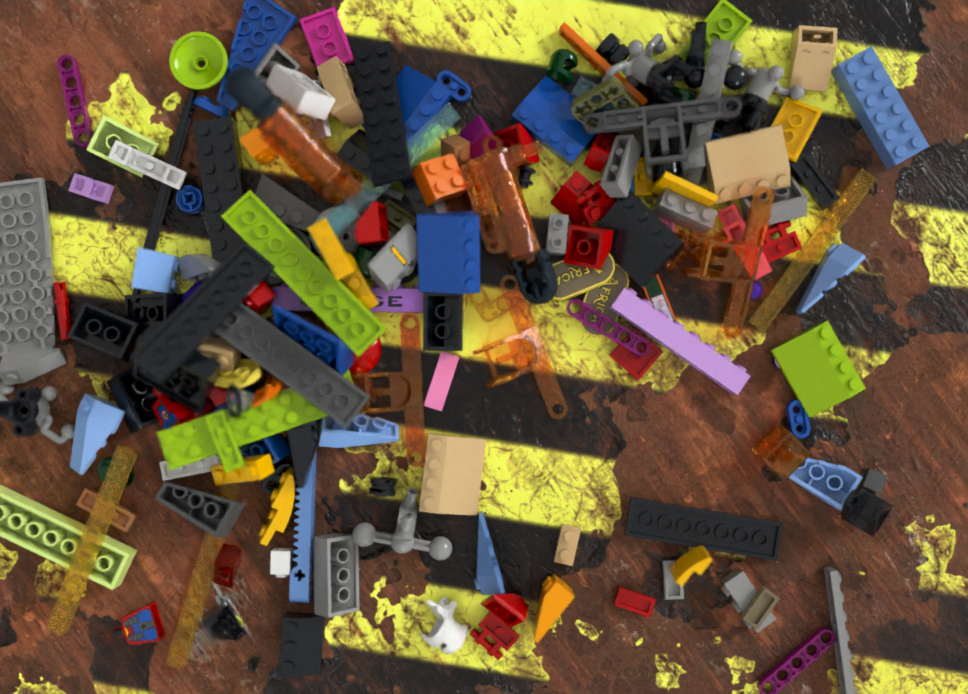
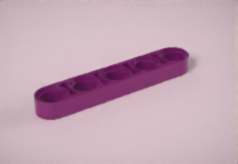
[57,55,93,148]
[566,299,650,356]
[757,627,835,694]

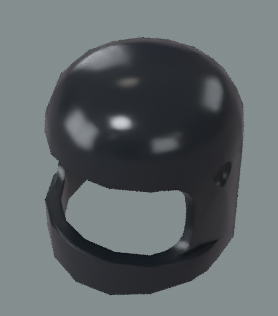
[653,151,681,182]

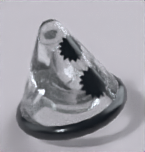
[226,385,255,419]

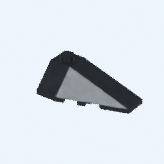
[201,600,245,640]

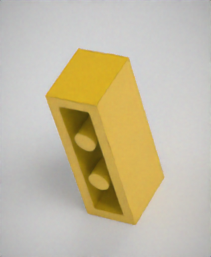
[210,453,275,486]

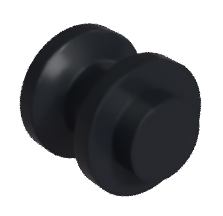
[514,166,536,189]

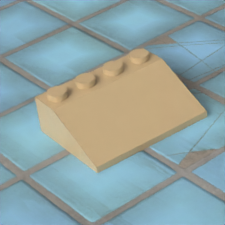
[705,124,791,204]
[419,432,486,516]

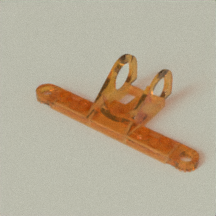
[681,186,775,339]
[472,275,568,419]
[353,314,426,467]

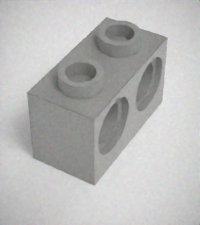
[546,213,569,256]

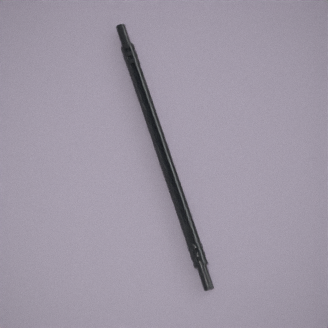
[130,89,198,303]

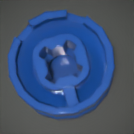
[176,185,205,214]

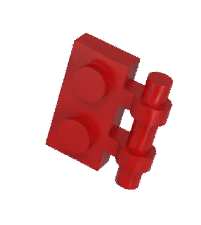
[576,180,617,226]
[753,220,802,263]
[470,611,520,660]

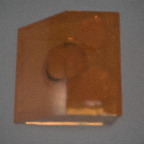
[751,423,811,481]

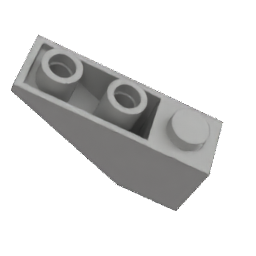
[179,254,221,284]

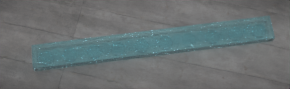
[307,103,461,249]

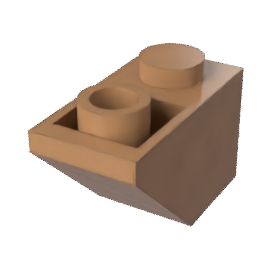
[441,134,471,179]

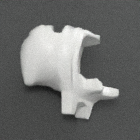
[420,596,468,654]

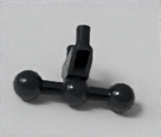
[671,22,748,90]

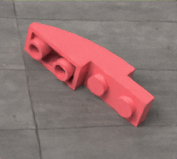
[717,203,772,280]

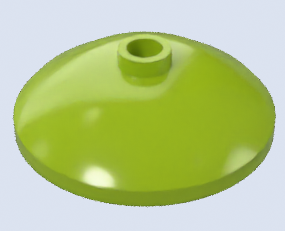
[169,32,228,90]

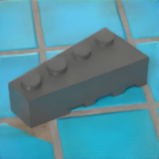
[255,174,320,234]
[155,481,246,538]

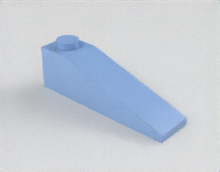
[795,243,866,314]
[70,393,125,475]
[772,451,863,512]

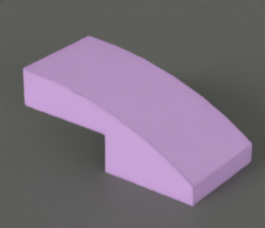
[69,173,114,204]

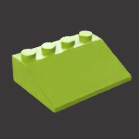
[771,321,866,417]

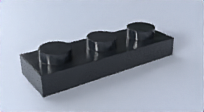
[789,152,840,210]

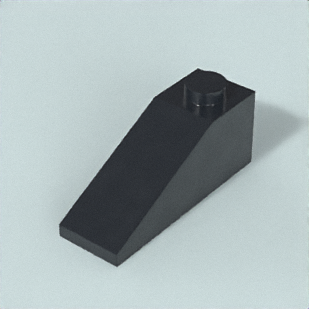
[287,425,319,488]

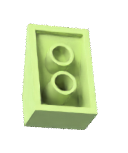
[86,115,159,177]

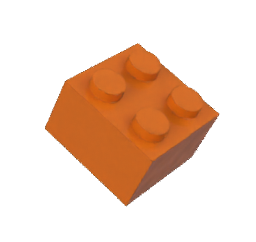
[412,153,468,207]

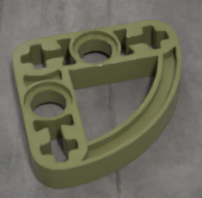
[571,78,640,128]

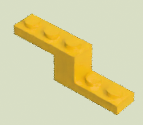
[308,218,379,310]

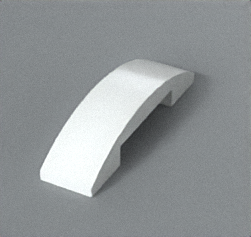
[108,140,187,190]

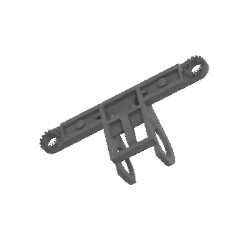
[583,96,742,181]

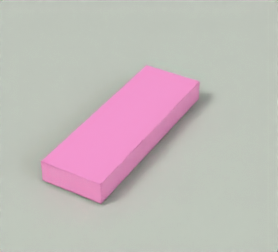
[424,351,459,411]

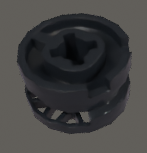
[369,477,397,496]

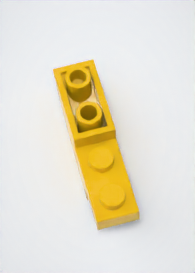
[258,467,295,546]

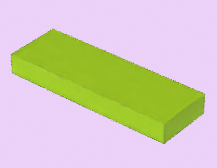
[204,409,245,473]

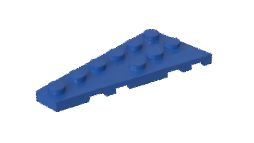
[216,0,297,113]

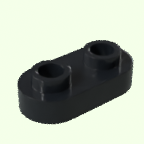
[261,461,296,494]

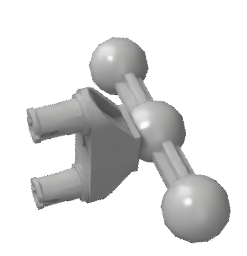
[352,488,452,561]

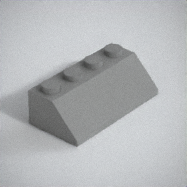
[313,534,360,618]

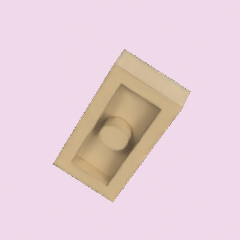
[553,523,581,566]

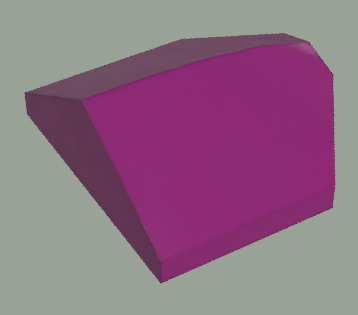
[460,115,502,162]

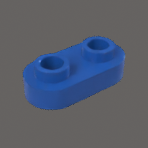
[437,70,471,103]
[193,95,231,118]
[786,400,811,438]

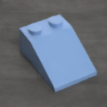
[132,248,180,294]

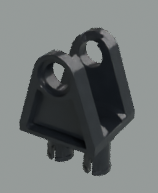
[841,487,893,537]

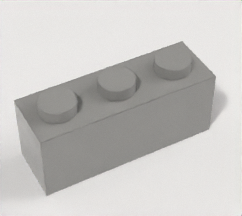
[600,135,642,198]
[652,188,718,236]
[720,567,776,632]

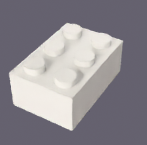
[266,64,336,120]

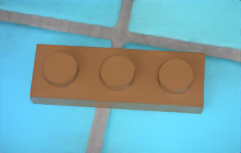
[76,487,138,533]

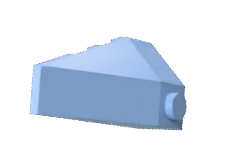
[319,411,399,448]

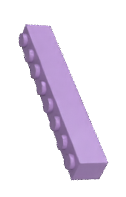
[608,287,750,395]

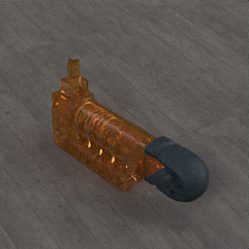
[225,67,365,208]
[461,135,558,305]

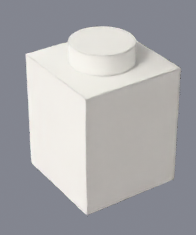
[270,548,294,578]

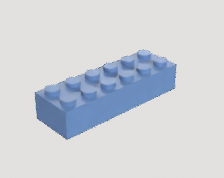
[831,46,929,170]

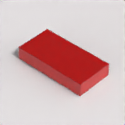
[613,586,656,618]

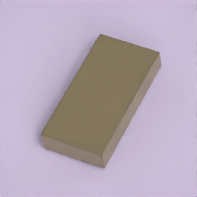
[740,585,780,630]

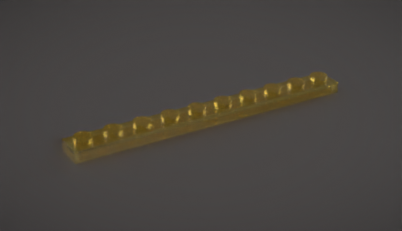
[747,168,877,333]
[45,445,138,636]
[165,483,242,670]

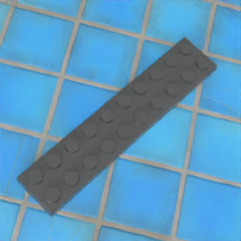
[214,303,371,428]

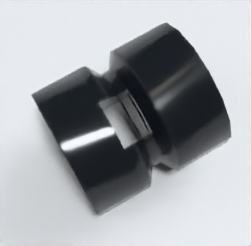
[596,33,630,66]

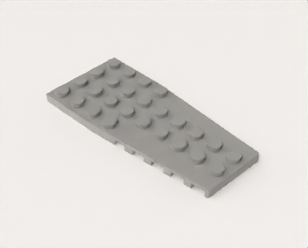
[0,177,56,357]

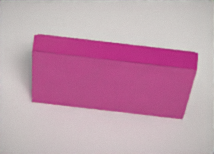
[299,6,355,67]

